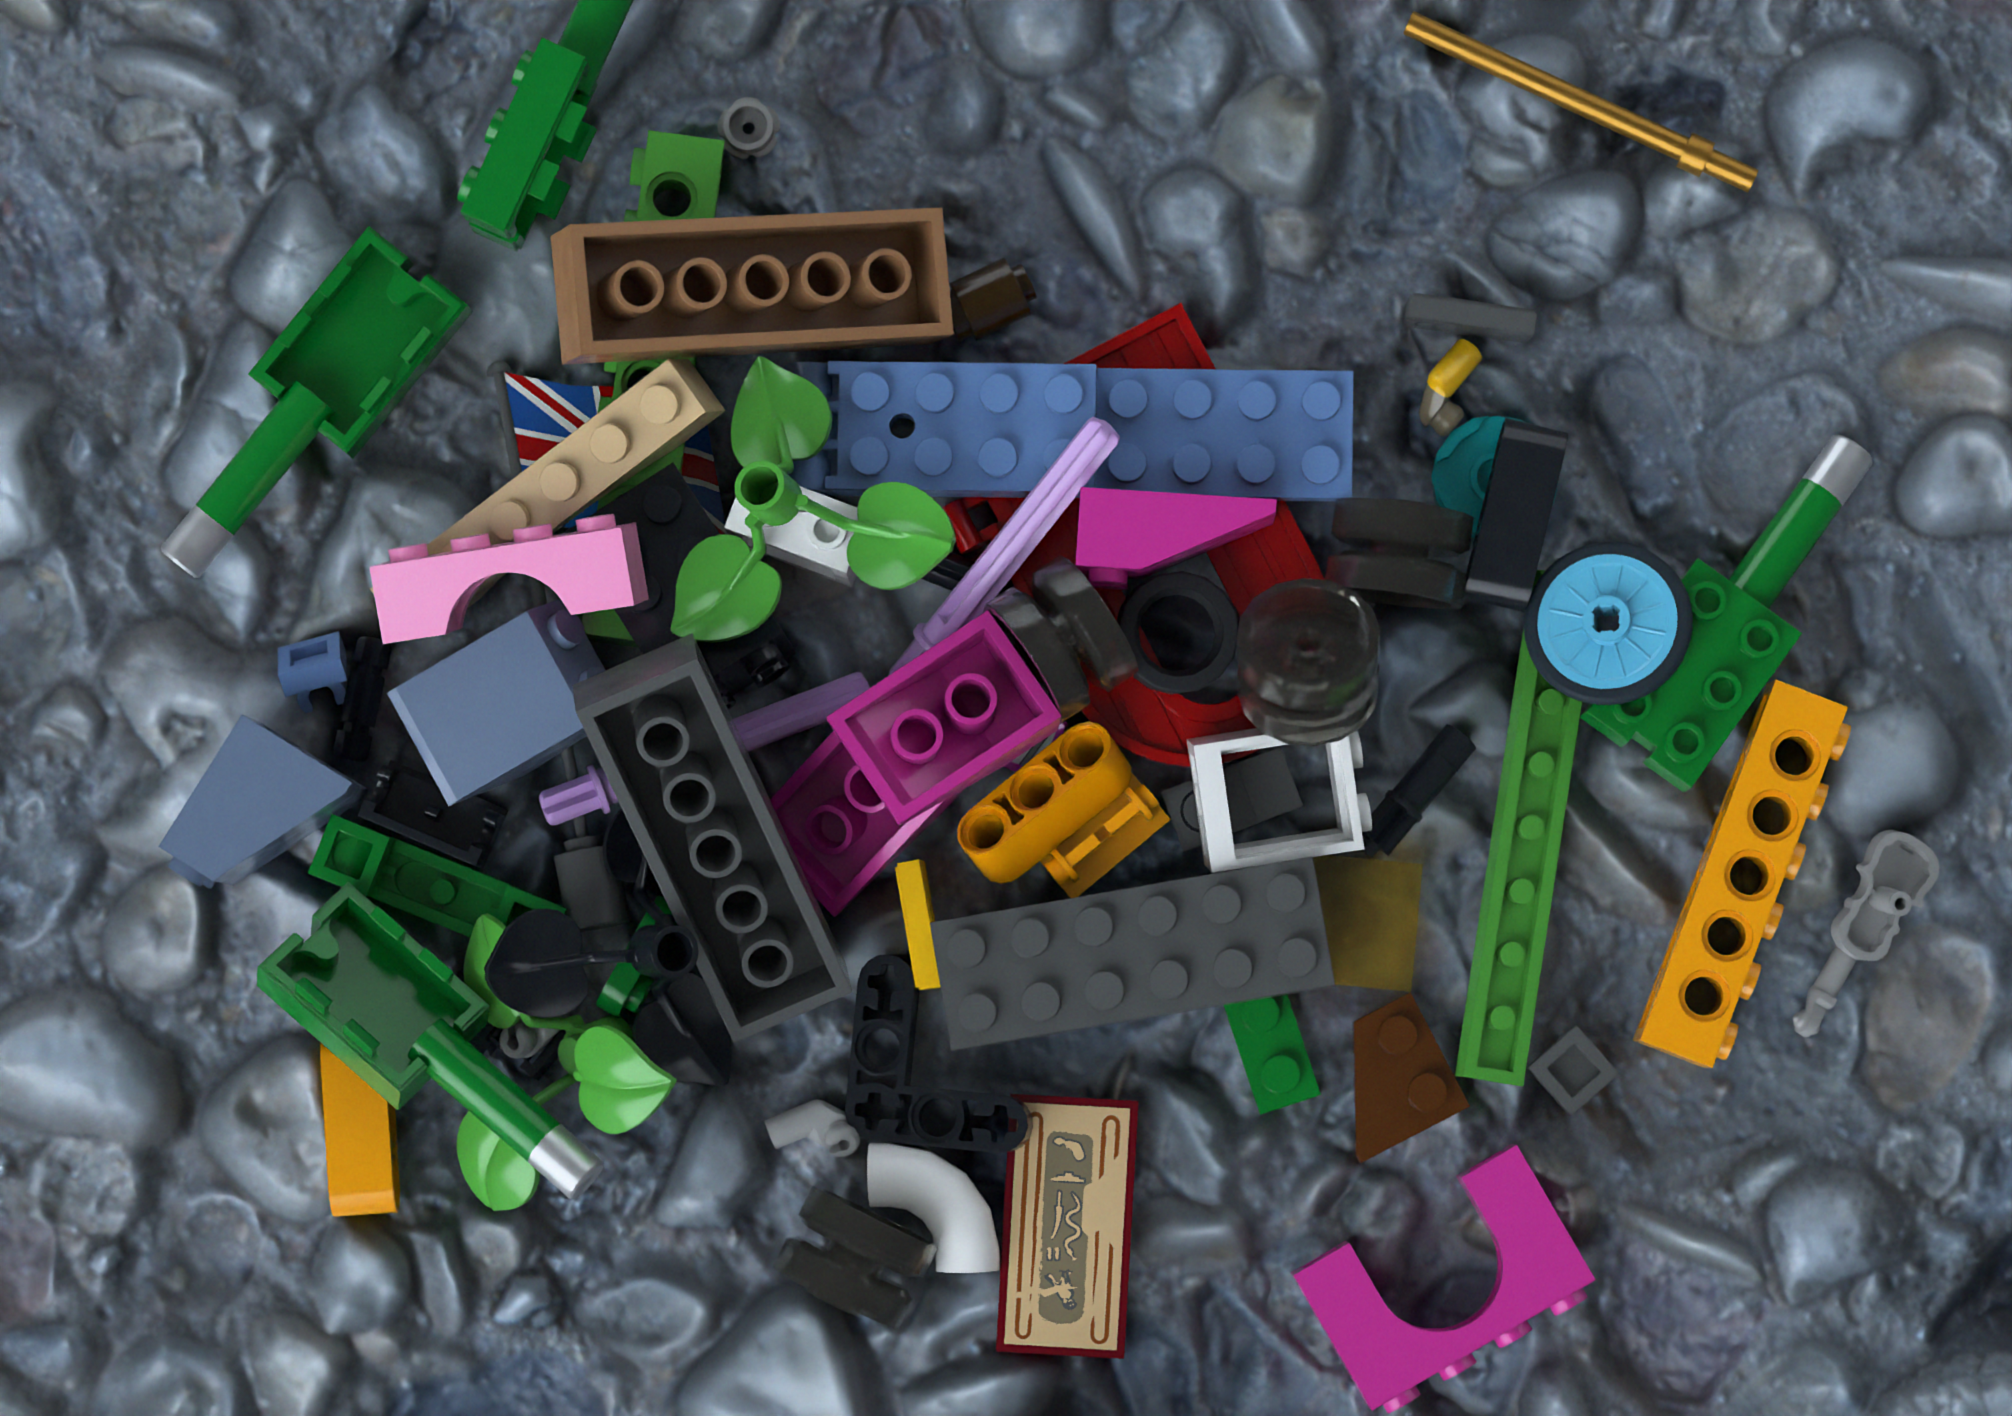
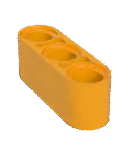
[957,722,1132,884]
[320,1042,400,1217]

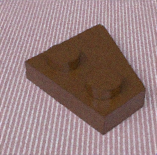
[1352,992,1470,1163]

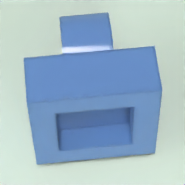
[278,631,347,713]

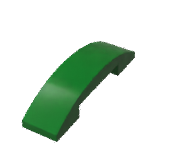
[308,814,568,938]

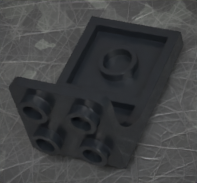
[565,462,796,710]

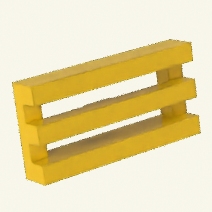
[895,859,941,990]

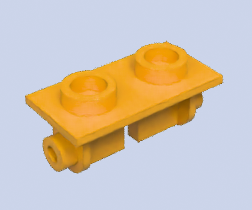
[1040,773,1171,898]

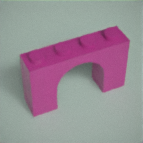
[1290,1144,1596,1413]

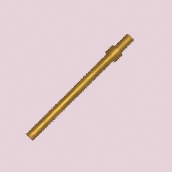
[1403,11,1759,193]

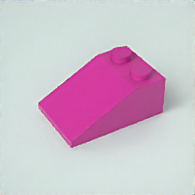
[1076,487,1277,590]
[826,610,1062,826]
[770,731,964,917]

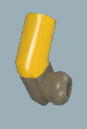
[1418,339,1482,436]

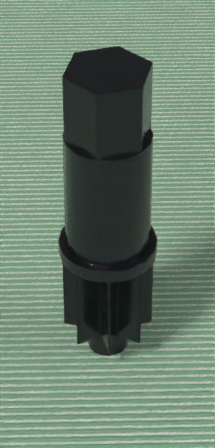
[1361,724,1476,859]

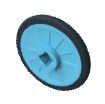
[1524,542,1693,705]

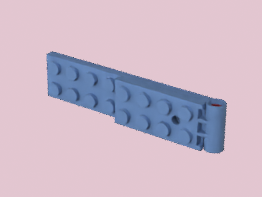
[784,361,1353,502]

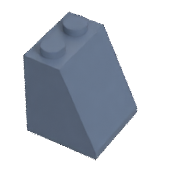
[387,599,606,806]
[158,714,369,889]

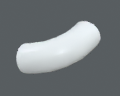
[867,1143,1000,1273]

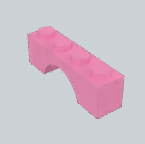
[369,514,649,644]

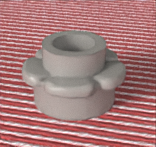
[718,97,780,159]

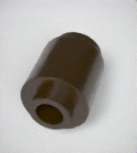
[949,258,1037,342]

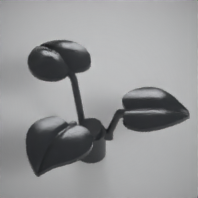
[484,808,732,1086]

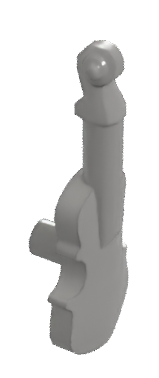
[1793,830,1940,1037]

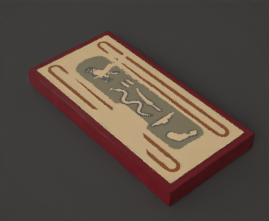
[996,1093,1139,1359]

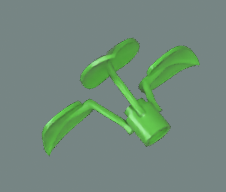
[670,356,956,642]
[457,913,677,1211]

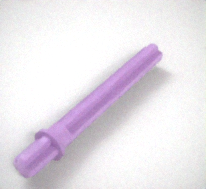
[889,417,1120,675]
[539,672,870,825]

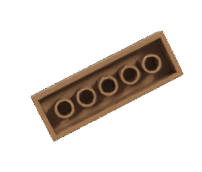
[550,207,954,365]

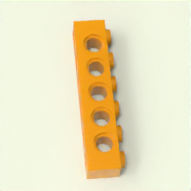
[1633,679,1851,1068]

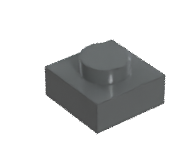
[1526,1025,1620,1116]

